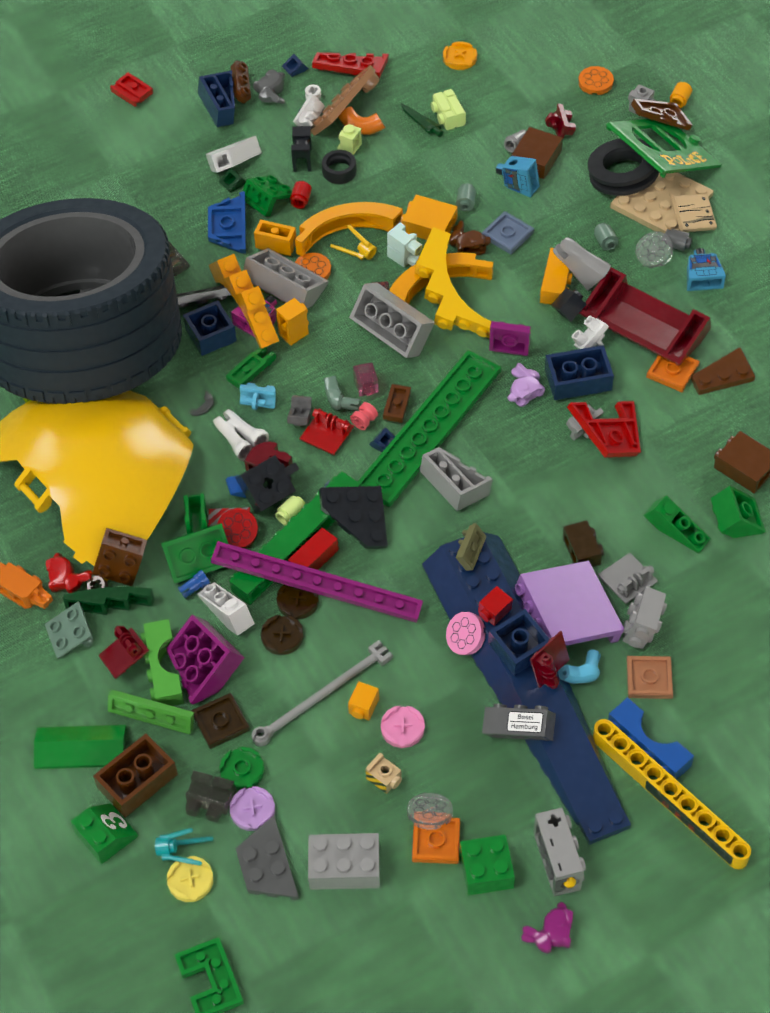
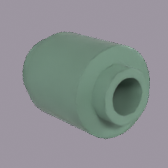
[456,183,476,211]
[594,223,619,251]

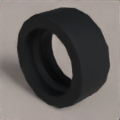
[322,150,357,184]

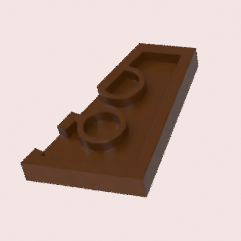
[631,99,692,131]
[691,347,755,395]

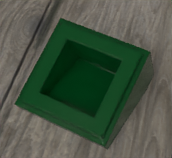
[219,168,246,192]

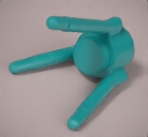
[155,828,214,866]

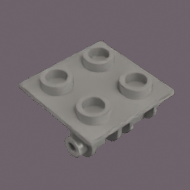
[598,553,658,604]

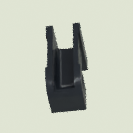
[291,126,312,172]

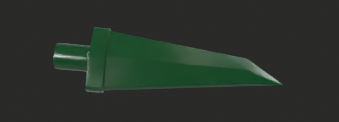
[401,103,444,137]

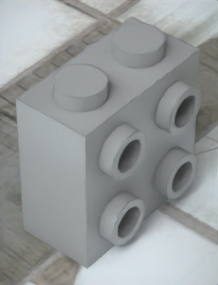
[622,586,667,649]

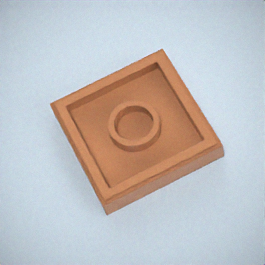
[626,656,673,699]

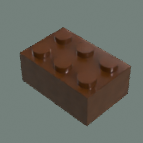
[93,733,178,818]

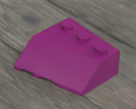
[166,614,245,705]

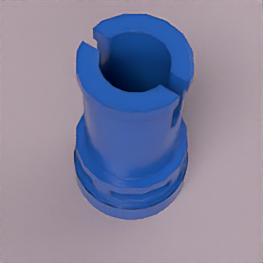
[178,570,211,599]

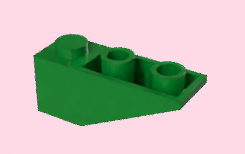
[643,495,711,553]

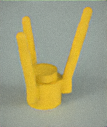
[330,225,377,260]

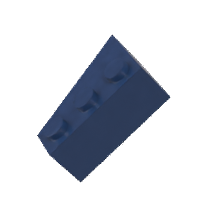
[198,70,235,127]

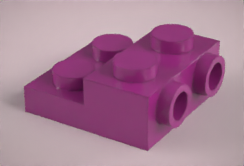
[489,321,531,356]

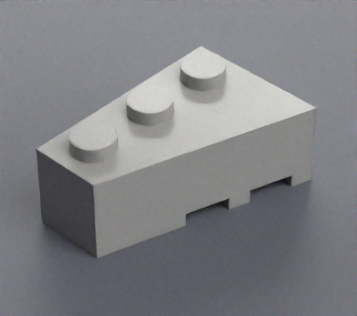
[420,447,493,511]

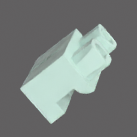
[387,222,422,267]

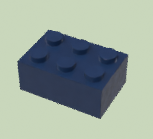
[545,345,614,400]

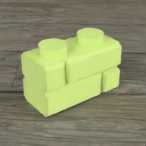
[431,89,466,130]

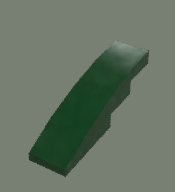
[63,587,155,615]

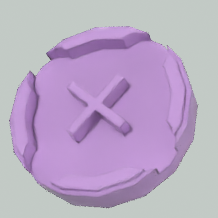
[230,786,275,831]

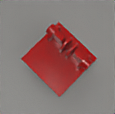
[299,408,354,455]

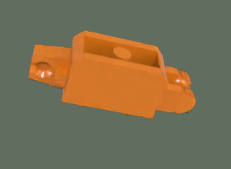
[0,562,53,609]

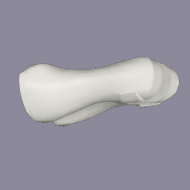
[213,409,269,461]

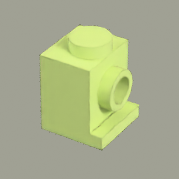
[337,124,362,155]

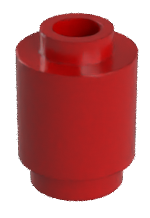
[290,181,312,209]

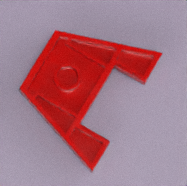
[567,401,641,458]

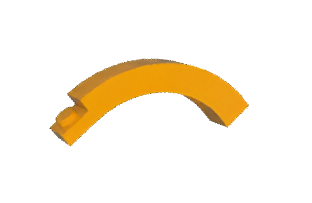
[295,202,403,256]
[389,253,494,304]

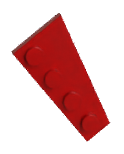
[312,52,389,79]

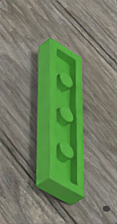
[108,689,194,734]

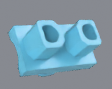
[240,383,276,410]

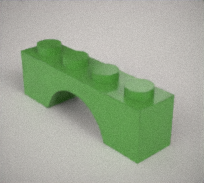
[141,619,184,706]

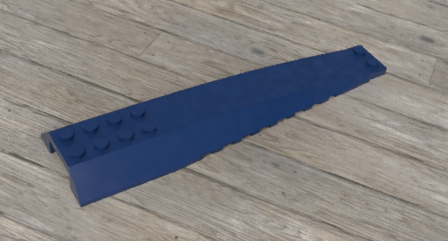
[422,532,631,845]

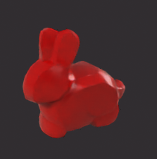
[46,552,92,593]

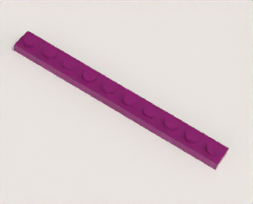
[211,541,423,623]

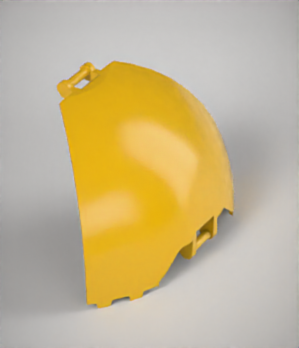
[0,391,194,581]

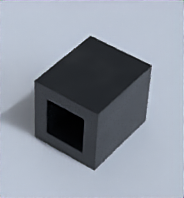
[551,288,587,322]

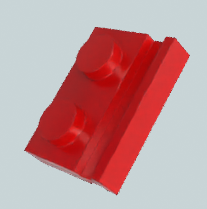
[110,72,153,107]

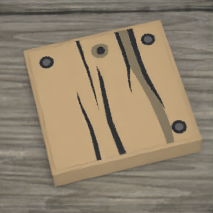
[671,194,717,232]

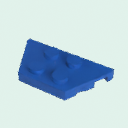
[208,191,246,254]

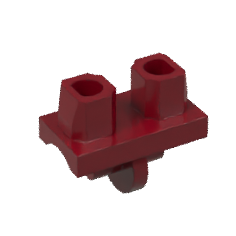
[545,103,576,138]

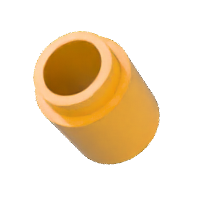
[670,82,693,108]

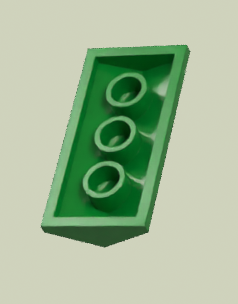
[34,725,126,769]

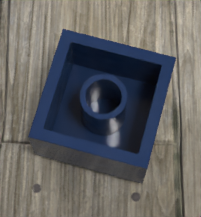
[183,301,237,356]
[488,609,549,676]

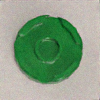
[219,746,265,790]

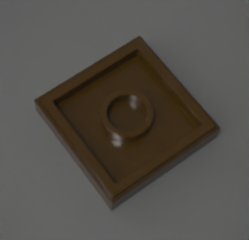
[191,692,250,749]

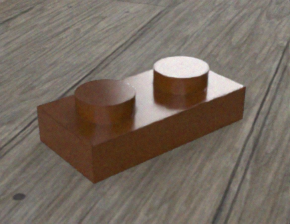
[383,384,411,423]

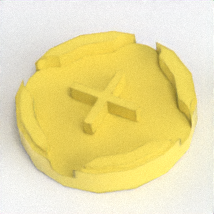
[167,856,213,902]

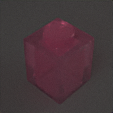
[353,362,379,397]

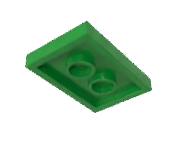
[161,523,228,584]

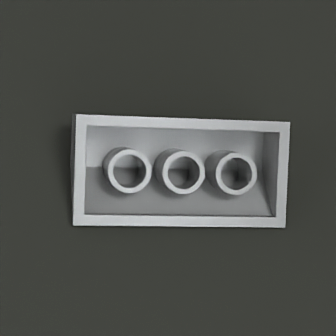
[243,248,329,308]

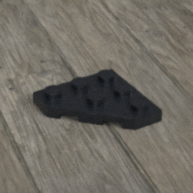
[319,486,388,549]

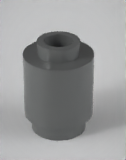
[663,228,693,252]

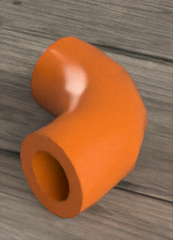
[338,106,385,135]

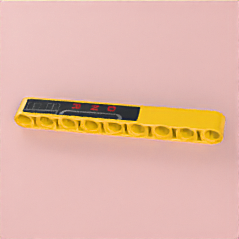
[593,719,751,870]

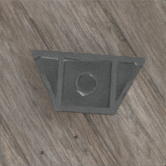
[235,817,299,900]

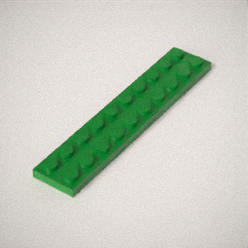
[358,350,501,507]

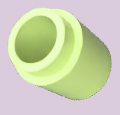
[275,495,305,526]

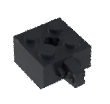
[235,455,299,513]

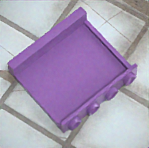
[515,561,624,646]

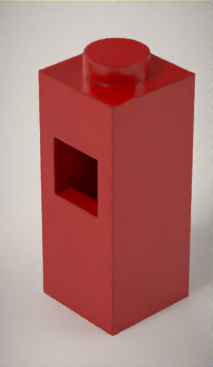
[288,527,339,570]

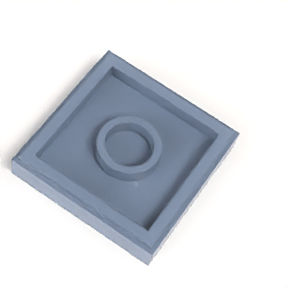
[482,211,534,254]

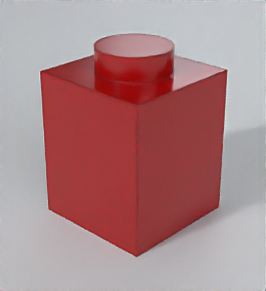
[478,586,513,626]

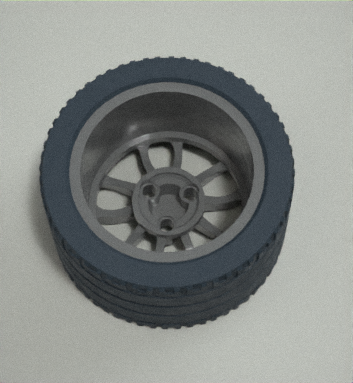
[0,198,182,404]

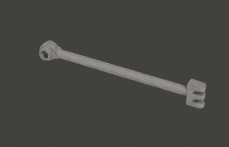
[252,641,394,747]

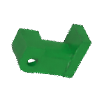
[184,493,208,534]

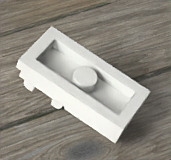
[293,94,325,128]

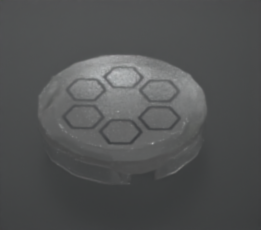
[635,231,673,268]
[407,793,453,830]

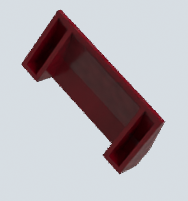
[579,267,711,366]

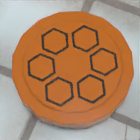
[578,66,614,95]
[295,253,331,280]

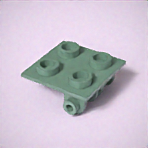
[45,601,94,659]

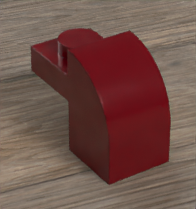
[244,442,293,471]

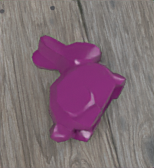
[521,902,573,954]

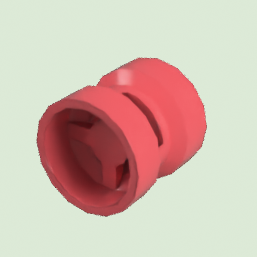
[350,402,378,430]

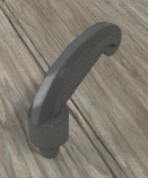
[190,391,214,416]

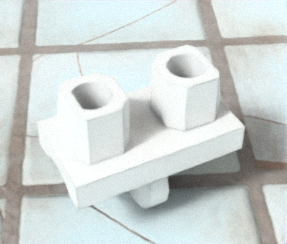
[571,316,609,349]

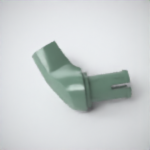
[323,376,361,411]

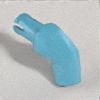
[558,650,601,684]

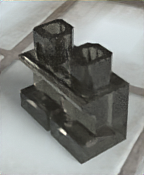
[185,770,236,823]

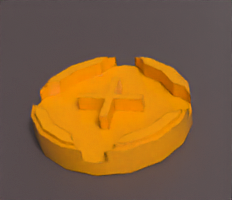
[443,41,477,70]

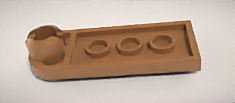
[311,65,380,136]

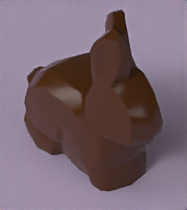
[449,220,491,255]

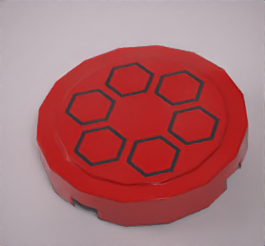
[217,508,258,549]

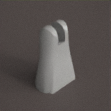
[553,237,611,291]

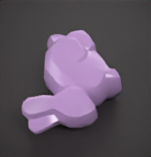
[507,363,545,407]

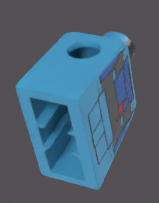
[496,156,540,198]
[687,248,726,291]

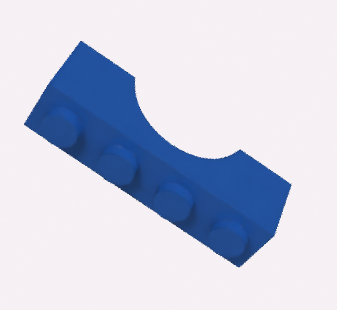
[608,697,694,780]

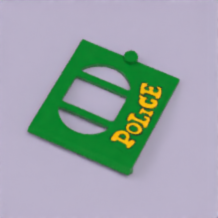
[606,119,722,178]

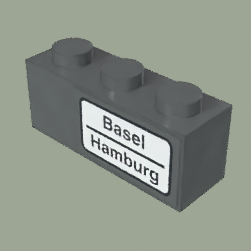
[482,704,556,741]

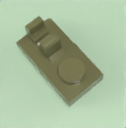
[456,523,486,571]

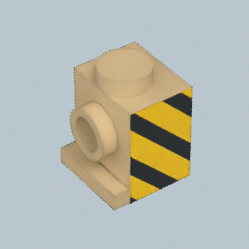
[365,753,402,794]

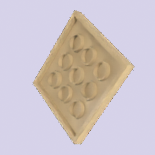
[610,172,714,236]

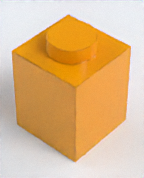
[348,681,379,721]

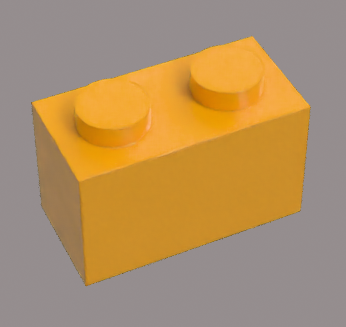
[254,219,297,256]
[276,298,309,346]

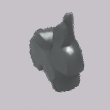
[253,69,285,104]

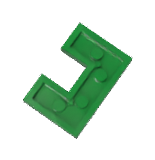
[174,937,244,1013]

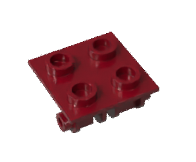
[98,625,149,679]
[530,631,570,689]

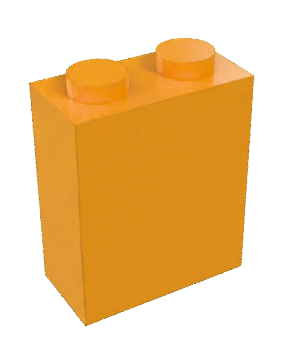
[400,194,458,240]

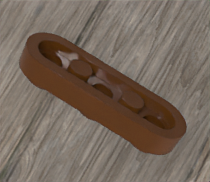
[231,60,251,104]

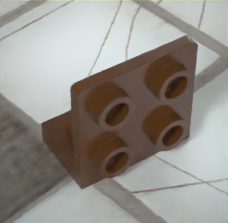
[92,528,147,586]

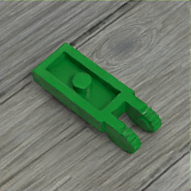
[226,347,277,389]

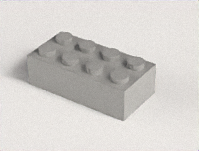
[349,283,435,358]

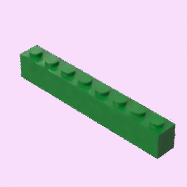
[229,471,361,605]

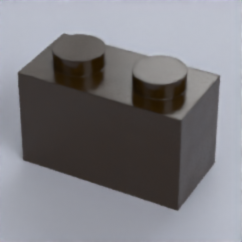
[562,520,604,567]

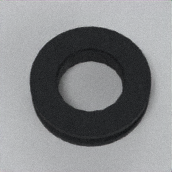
[588,138,659,196]

